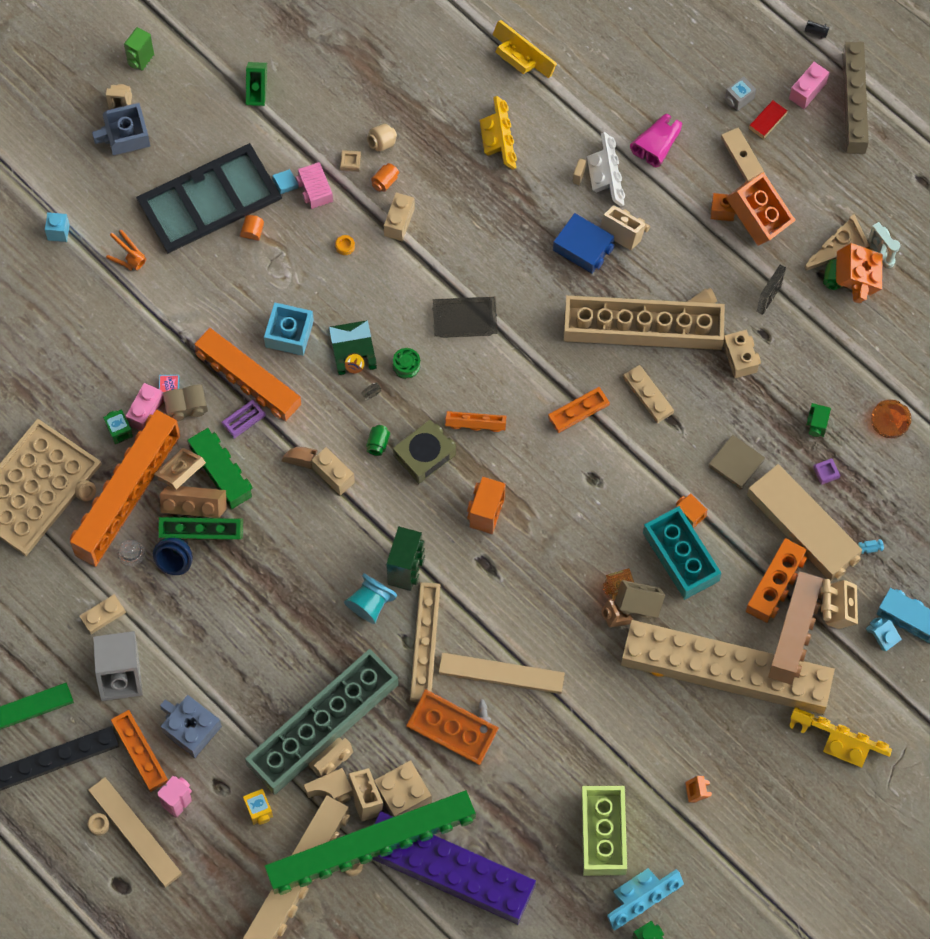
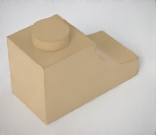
[106,84,132,110]
[304,768,353,804]
[349,768,383,822]

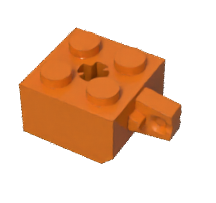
[836,243,883,304]

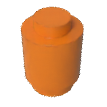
[371,163,399,192]

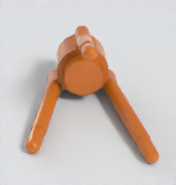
[106,230,146,271]

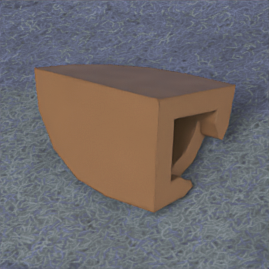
[281,447,318,469]

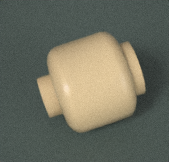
[367,124,397,152]

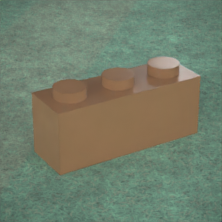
[160,485,227,518]

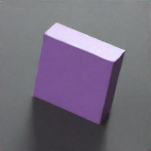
[813,458,840,485]

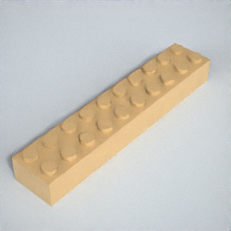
[621,620,835,715]

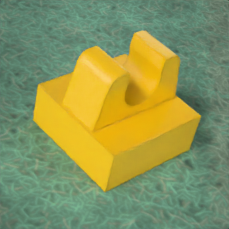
[790,707,814,733]

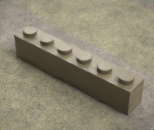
[842,42,869,154]

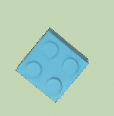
[264,302,314,356]

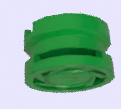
[392,348,421,379]

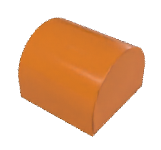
[240,215,264,241]

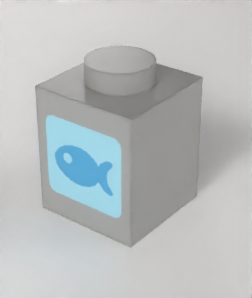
[725,76,756,111]

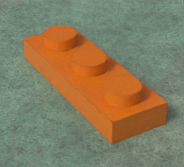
[548,387,610,433]
[445,411,507,432]

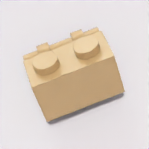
[600,205,650,250]
[820,579,858,629]

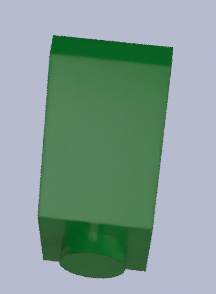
[246,62,267,106]

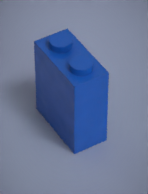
[553,213,615,274]

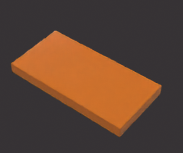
[406,689,499,765]

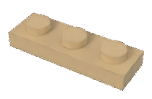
[623,365,674,423]

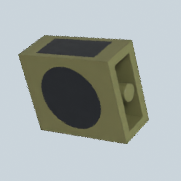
[393,420,456,484]

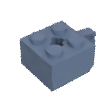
[92,103,150,155]
[160,695,222,758]

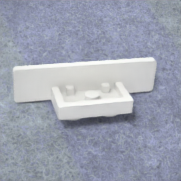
[587,132,625,207]

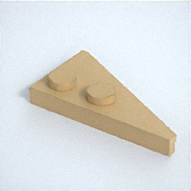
[804,214,870,271]

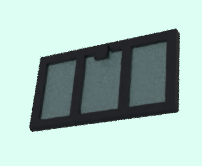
[136,143,282,254]

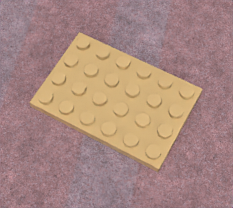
[0,419,102,556]

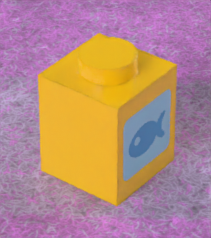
[243,789,273,825]

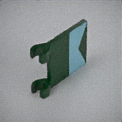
[329,320,377,375]

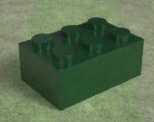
[386,526,425,591]

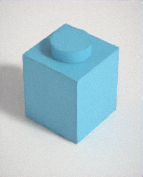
[45,212,70,242]

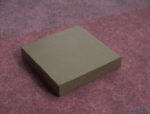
[709,435,765,489]

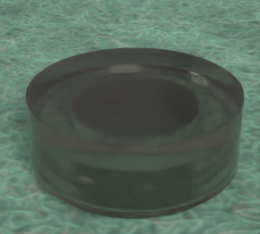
[361,383,382,400]

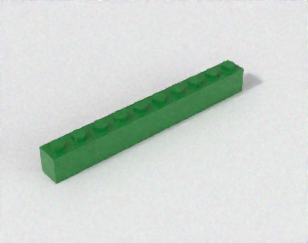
[265,790,476,895]

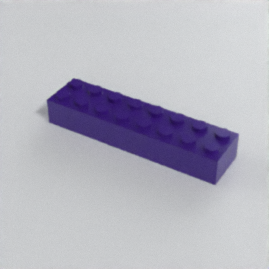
[372,811,536,925]

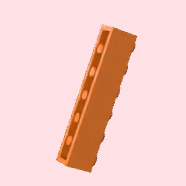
[194,328,301,421]

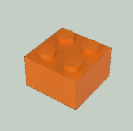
[467,477,506,534]

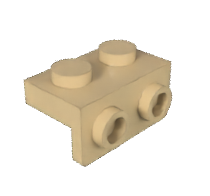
[309,738,353,777]

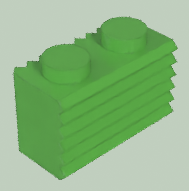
[124,27,155,71]

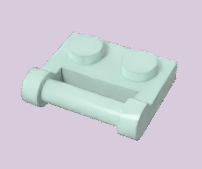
[868,222,900,268]

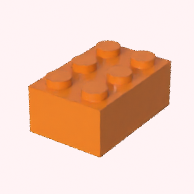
[725,172,796,246]

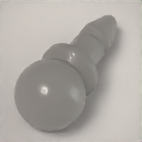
[479,699,491,733]

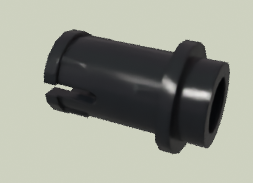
[805,20,830,39]

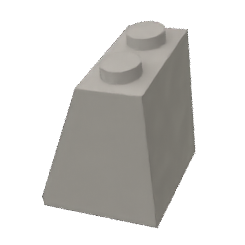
[93,631,143,701]

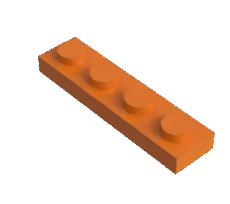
[111,710,168,792]

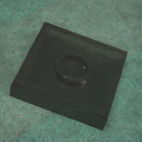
[756,264,786,315]

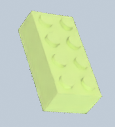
[581,786,627,876]

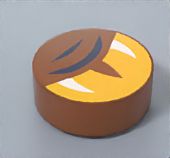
[344,353,365,374]

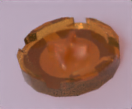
[871,399,911,438]

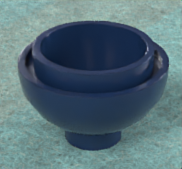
[152,538,193,575]

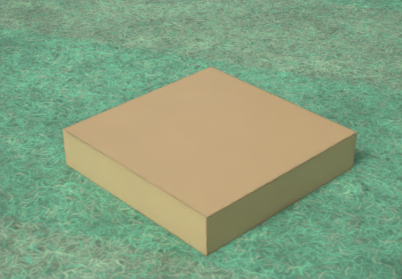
[154,448,206,489]

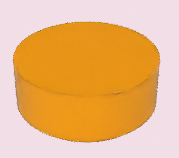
[335,235,355,255]

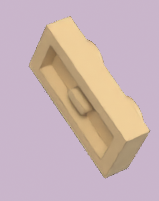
[79,594,126,634]

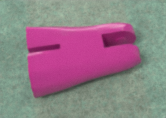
[630,113,682,168]

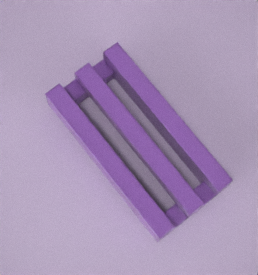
[221,399,266,439]

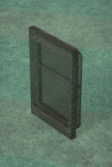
[432,297,497,338]

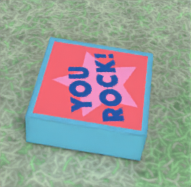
[159,375,180,393]

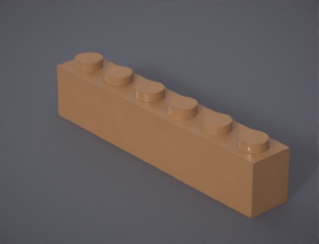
[768,571,823,685]

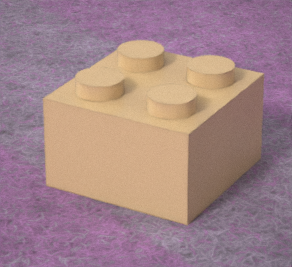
[374,760,432,817]

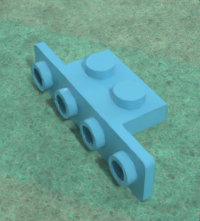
[607,868,684,930]

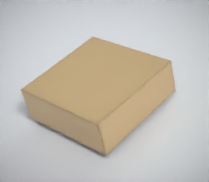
[340,150,361,172]
[573,159,586,186]

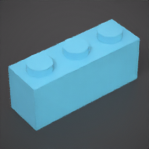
[876,588,930,644]

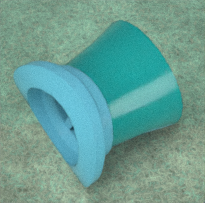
[344,573,397,624]

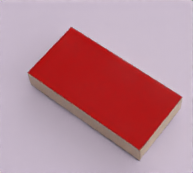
[749,100,788,139]

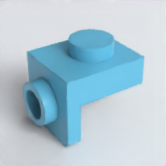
[866,617,902,651]

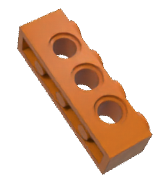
[746,538,807,623]

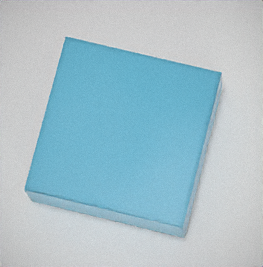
[272,169,298,194]

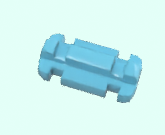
[858,539,884,554]

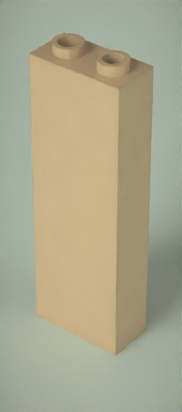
[747,464,862,582]

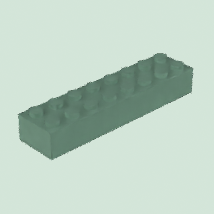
[245,649,398,795]

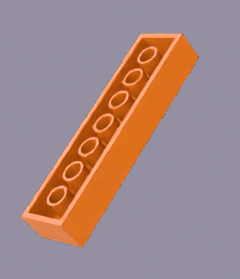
[70,410,180,567]

